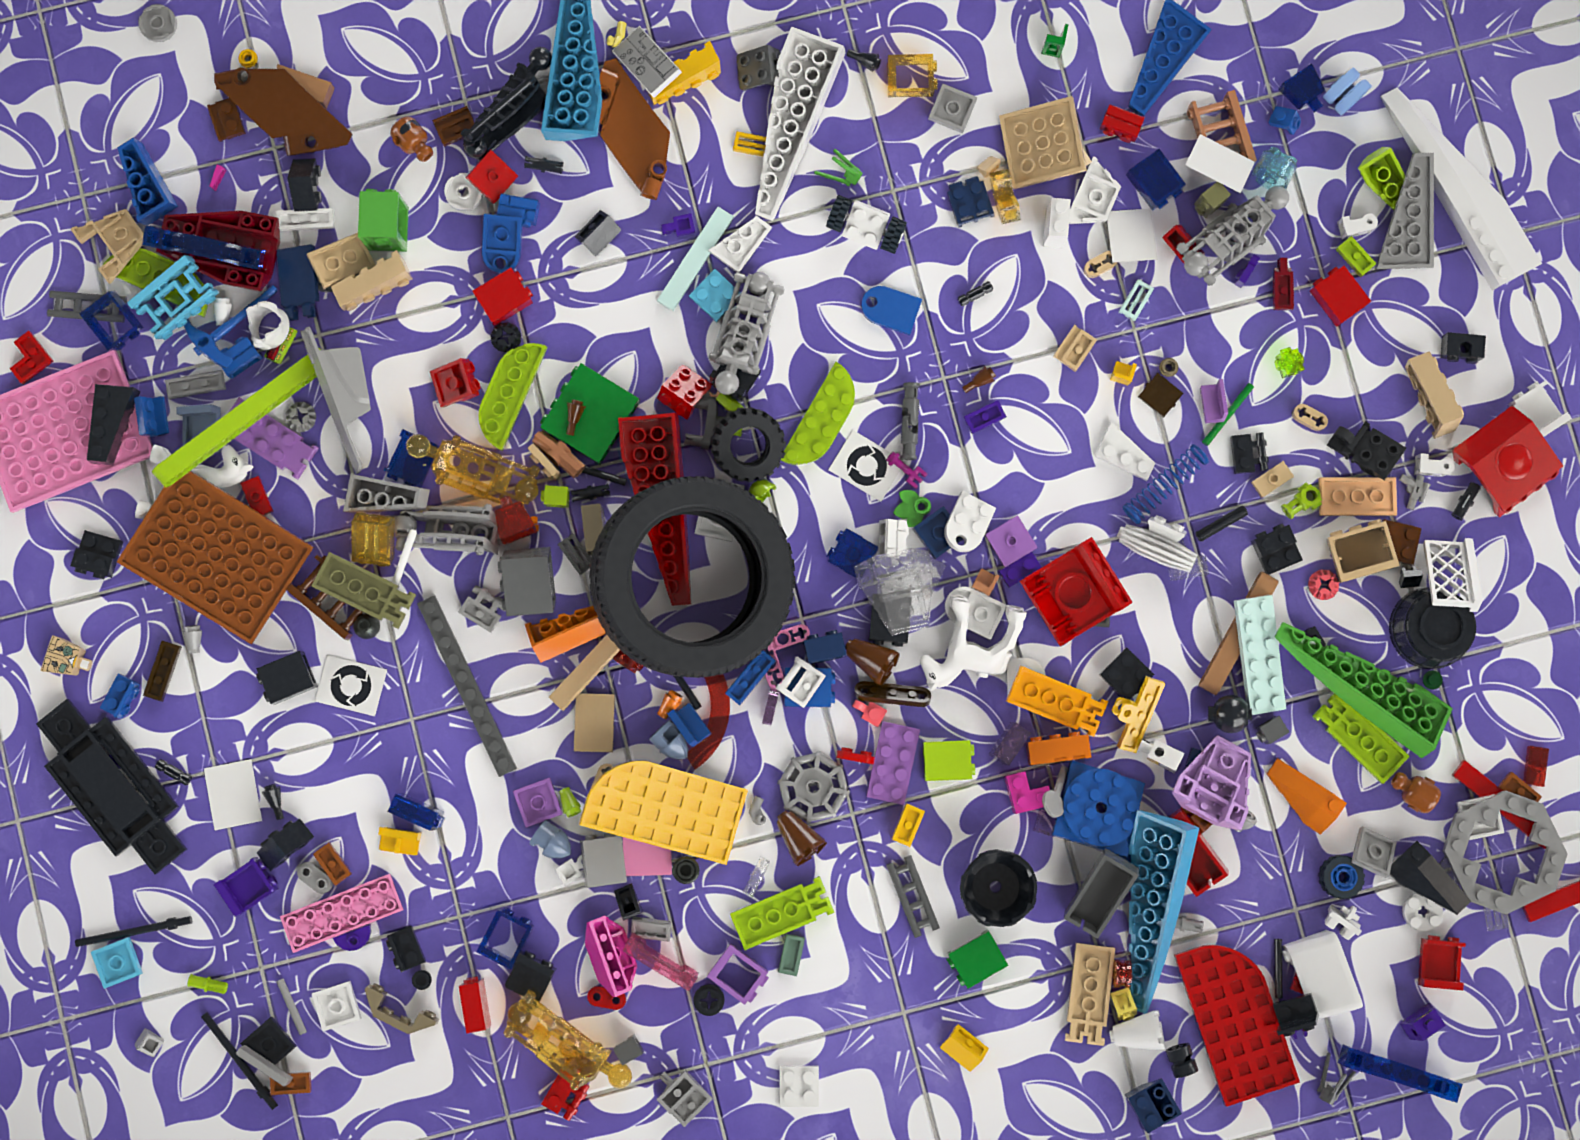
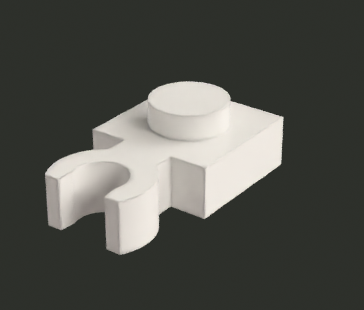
[555,854,583,886]

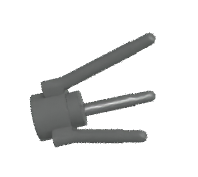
[1317,1052,1356,1105]

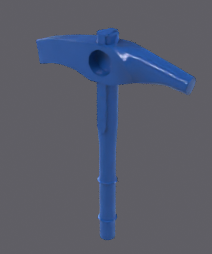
[184,285,278,368]

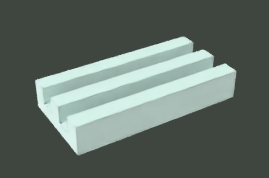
[1119,279,1154,322]

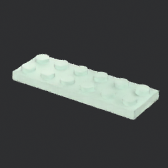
[1234,595,1286,715]

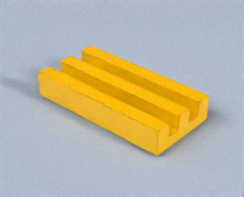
[733,131,766,157]

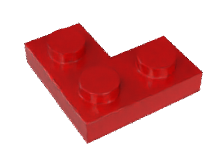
[9,330,54,384]

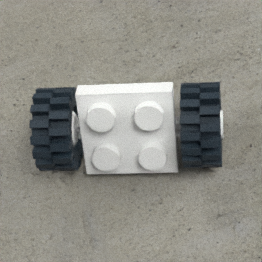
[826,195,907,254]

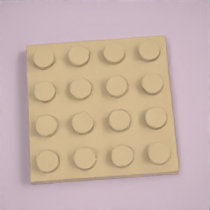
[999,96,1087,190]

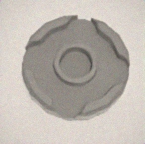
[138,4,177,42]

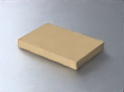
[307,233,376,289]
[574,693,615,752]

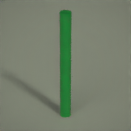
[1202,383,1254,446]

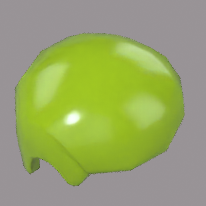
[749,479,776,502]

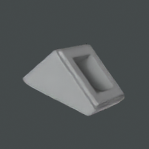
[135,1028,164,1057]

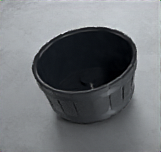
[1389,587,1476,670]

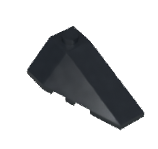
[1389,841,1471,915]

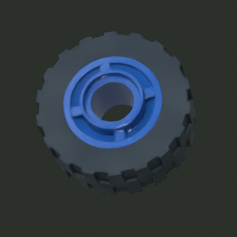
[1318,855,1365,899]

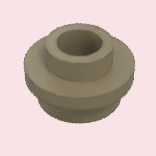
[1159,358,1178,377]

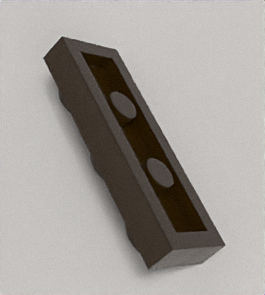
[143,641,182,702]

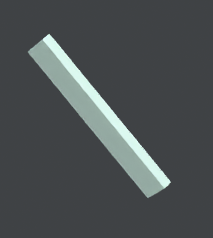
[657,207,734,311]

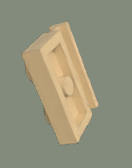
[1053,324,1097,372]
[528,443,561,480]

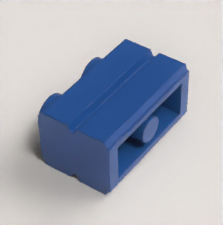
[497,194,540,228]
[220,337,263,379]

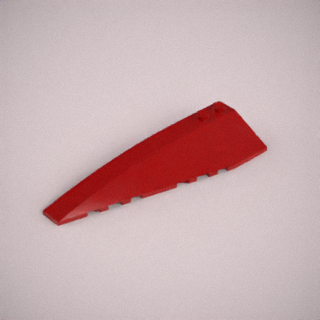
[618,413,692,606]

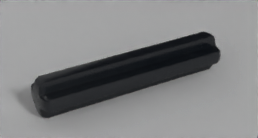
[1195,506,1248,541]

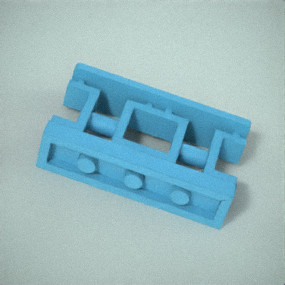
[127,255,219,340]

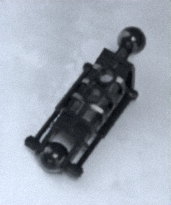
[461,47,552,161]

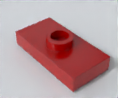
[240,476,274,515]

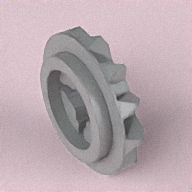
[285,402,316,432]

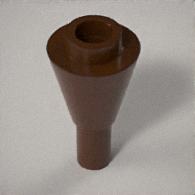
[962,366,996,393]
[566,399,586,436]

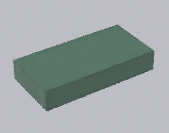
[778,933,805,977]

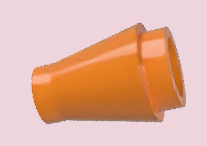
[657,690,683,719]

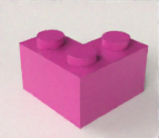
[1004,771,1050,814]

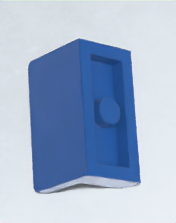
[668,703,711,747]

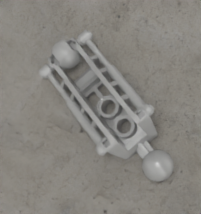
[1176,186,1289,286]
[708,272,785,395]
[392,504,531,555]

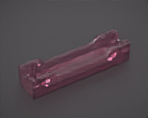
[622,932,699,991]

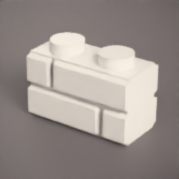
[878,519,909,560]

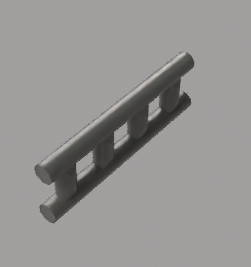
[47,291,127,323]
[886,855,940,938]

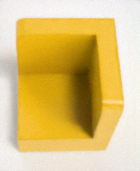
[1110,361,1137,386]

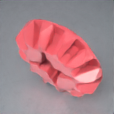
[1308,570,1340,600]

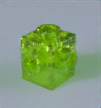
[1274,347,1305,379]

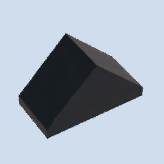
[614,883,643,921]

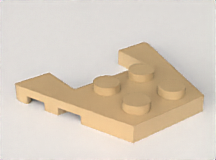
[71,209,148,284]

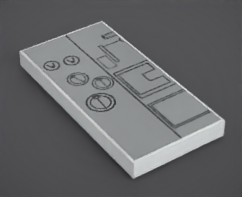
[612,26,682,98]

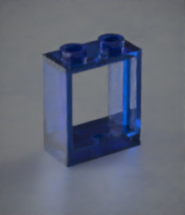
[80,291,144,351]
[476,907,534,970]

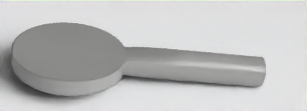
[1042,766,1068,818]

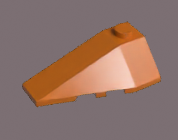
[1266,758,1347,835]

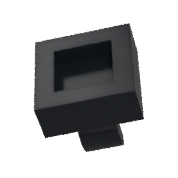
[1399,565,1423,588]

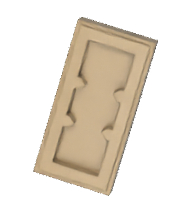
[1251,461,1294,498]

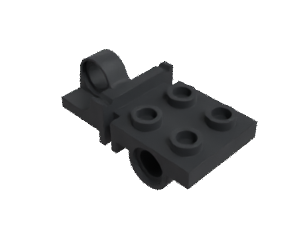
[1327,421,1406,481]

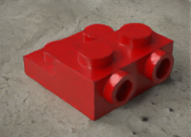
[430,358,481,407]

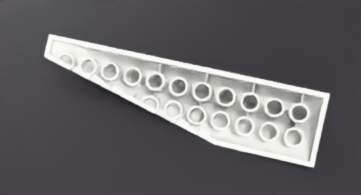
[1380,88,1542,291]

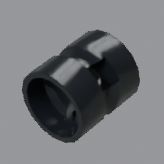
[1165,1043,1199,1078]

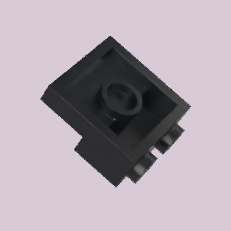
[1251,523,1303,575]
[70,530,124,580]

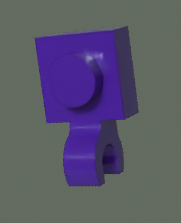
[661,213,695,237]

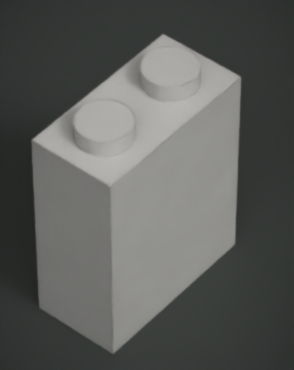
[580,833,627,888]

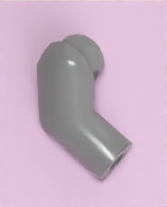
[749,796,766,825]

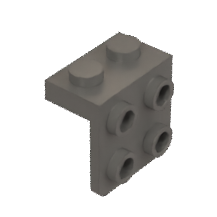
[737,45,781,91]

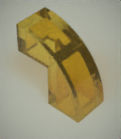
[989,169,1021,225]

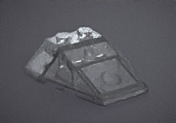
[854,548,933,635]

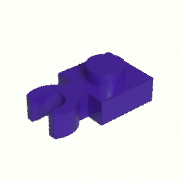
[1234,254,1260,288]

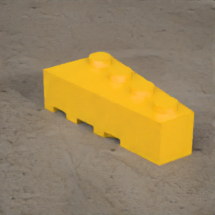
[646,41,721,105]

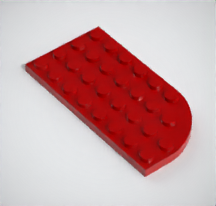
[1174,945,1300,1107]

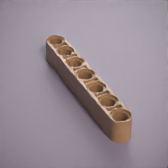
[1198,571,1279,696]

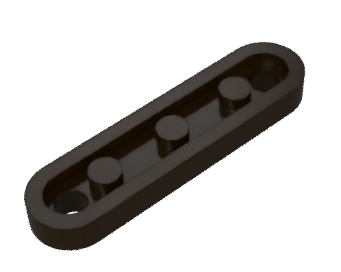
[854,681,931,707]

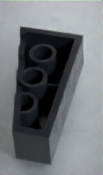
[87,384,141,465]

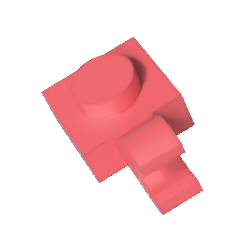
[852,700,887,727]

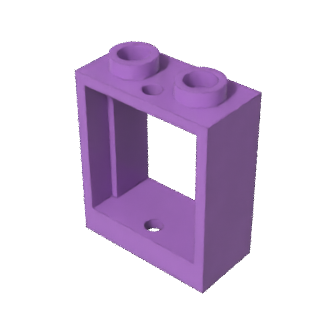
[707,943,769,1005]

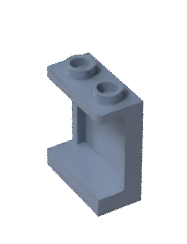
[176,404,221,456]

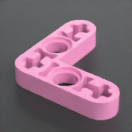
[763,624,810,690]

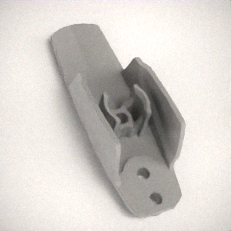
[300,326,371,474]

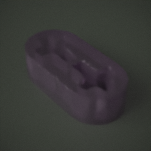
[762,688,779,726]

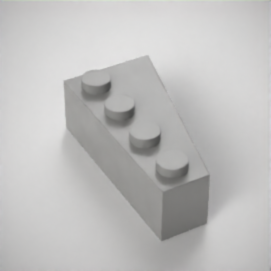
[343,474,430,513]

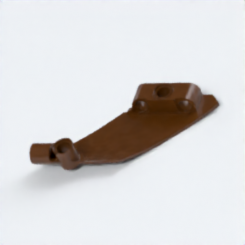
[214,67,353,156]

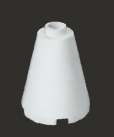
[1109,1010,1165,1050]

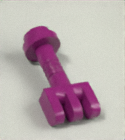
[886,451,927,489]

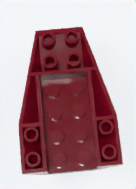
[156,211,280,292]

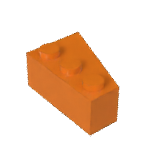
[1025,731,1092,765]

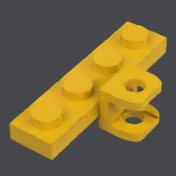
[1112,676,1165,753]

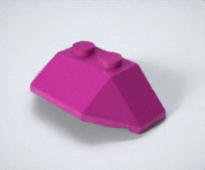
[585,916,637,997]

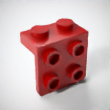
[657,365,712,420]

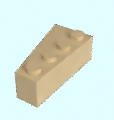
[331,250,413,311]
[1405,351,1464,439]

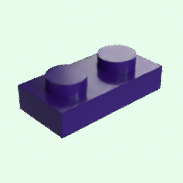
[964,400,1007,434]
[999,552,1042,588]

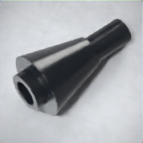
[846,49,881,72]
[261,784,284,820]

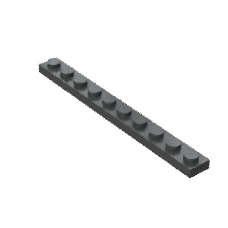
[417,595,517,777]

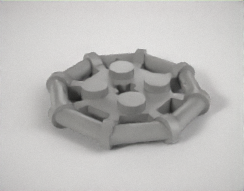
[777,751,850,824]

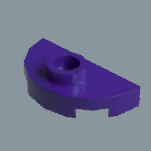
[333,924,372,951]

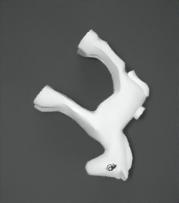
[135,444,253,519]
[920,594,1027,691]

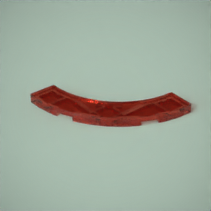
[687,674,730,770]

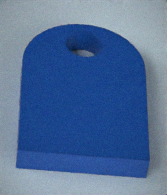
[482,214,523,273]
[861,286,922,336]

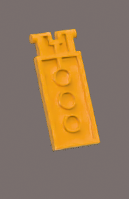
[1006,665,1109,737]

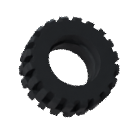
[710,407,786,483]

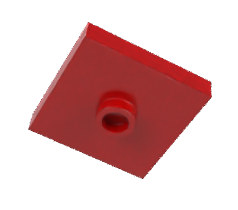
[465,149,518,204]

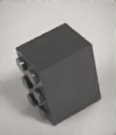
[498,547,556,616]

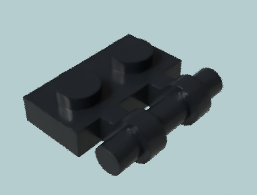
[1230,432,1269,474]

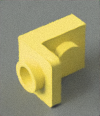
[1110,987,1137,1021]

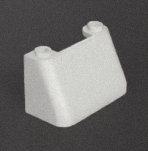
[1282,930,1363,1019]

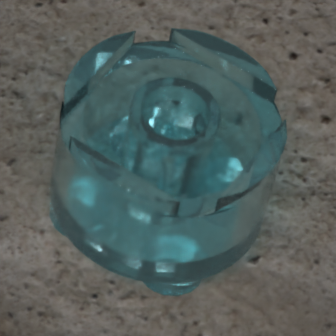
[1252,147,1297,189]

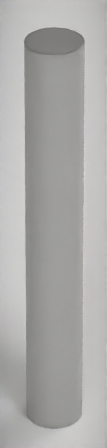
[276,978,307,1035]

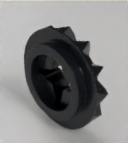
[490,322,521,353]
[693,984,725,1016]

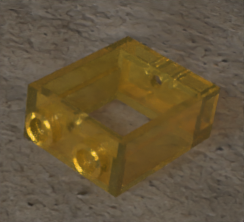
[887,54,938,98]

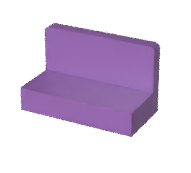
[1200,379,1228,423]

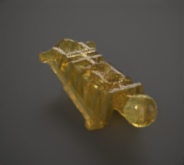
[406,434,540,515]
[503,990,632,1090]

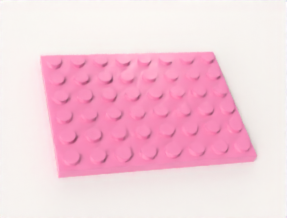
[0,350,153,513]

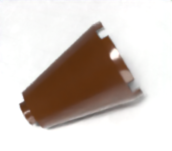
[845,638,900,686]
[776,811,827,866]

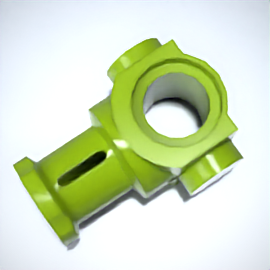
[1281,482,1322,519]

